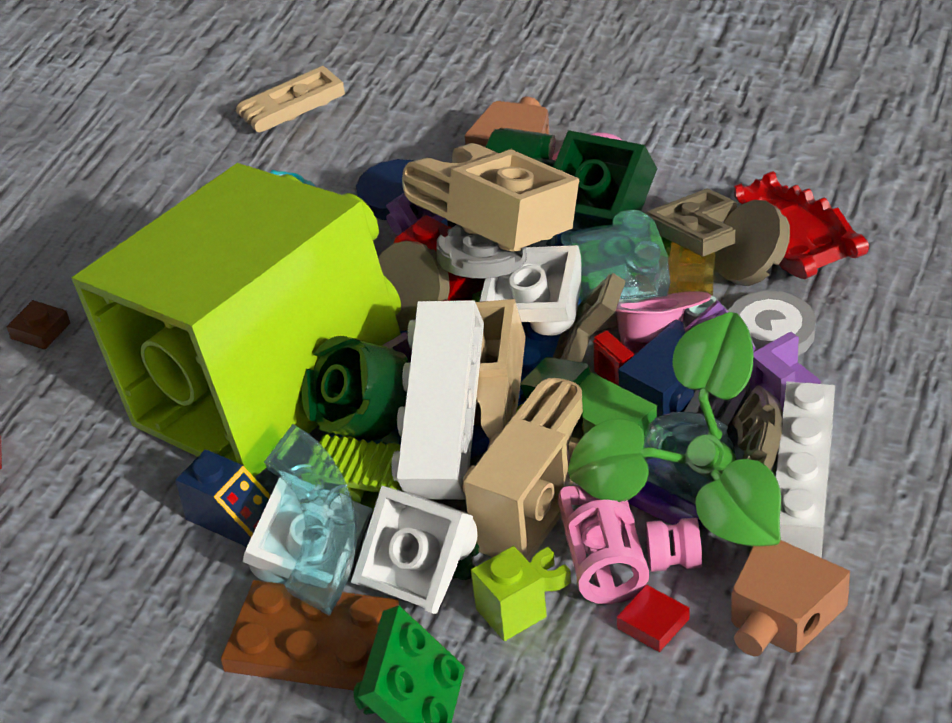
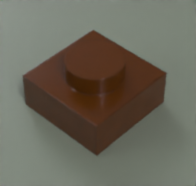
[7,300,70,350]

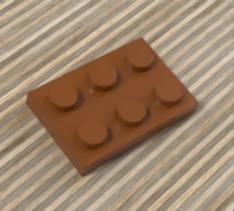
[221,580,399,691]

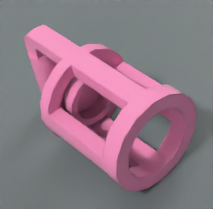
[558,486,649,605]

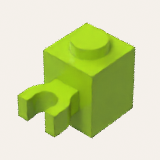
[471,546,571,641]

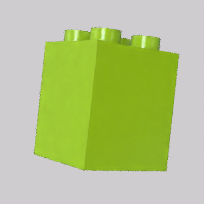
[71,163,401,477]

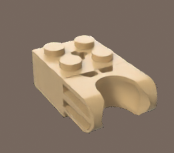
[402,143,579,251]
[474,299,526,443]
[462,378,583,561]

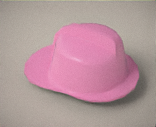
[615,291,711,352]

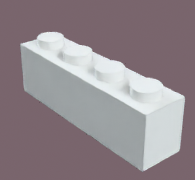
[392,300,484,499]
[776,381,835,558]

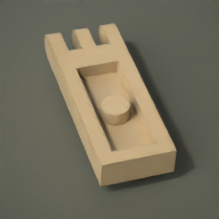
[236,66,345,132]

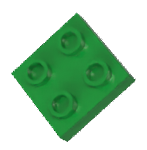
[353,605,465,723]

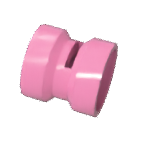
[646,518,702,572]

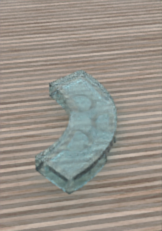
[264,424,357,615]

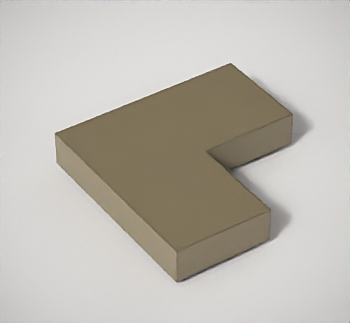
[643,188,737,257]
[553,273,626,362]

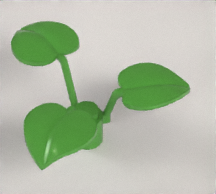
[568,312,781,547]

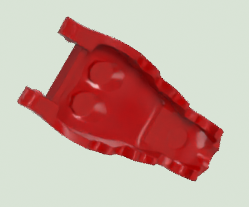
[734,171,869,279]

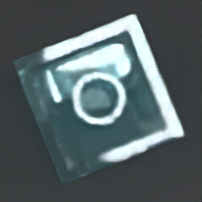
[561,210,670,302]

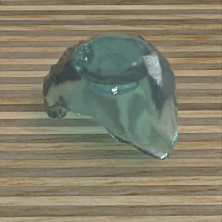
[643,412,735,498]

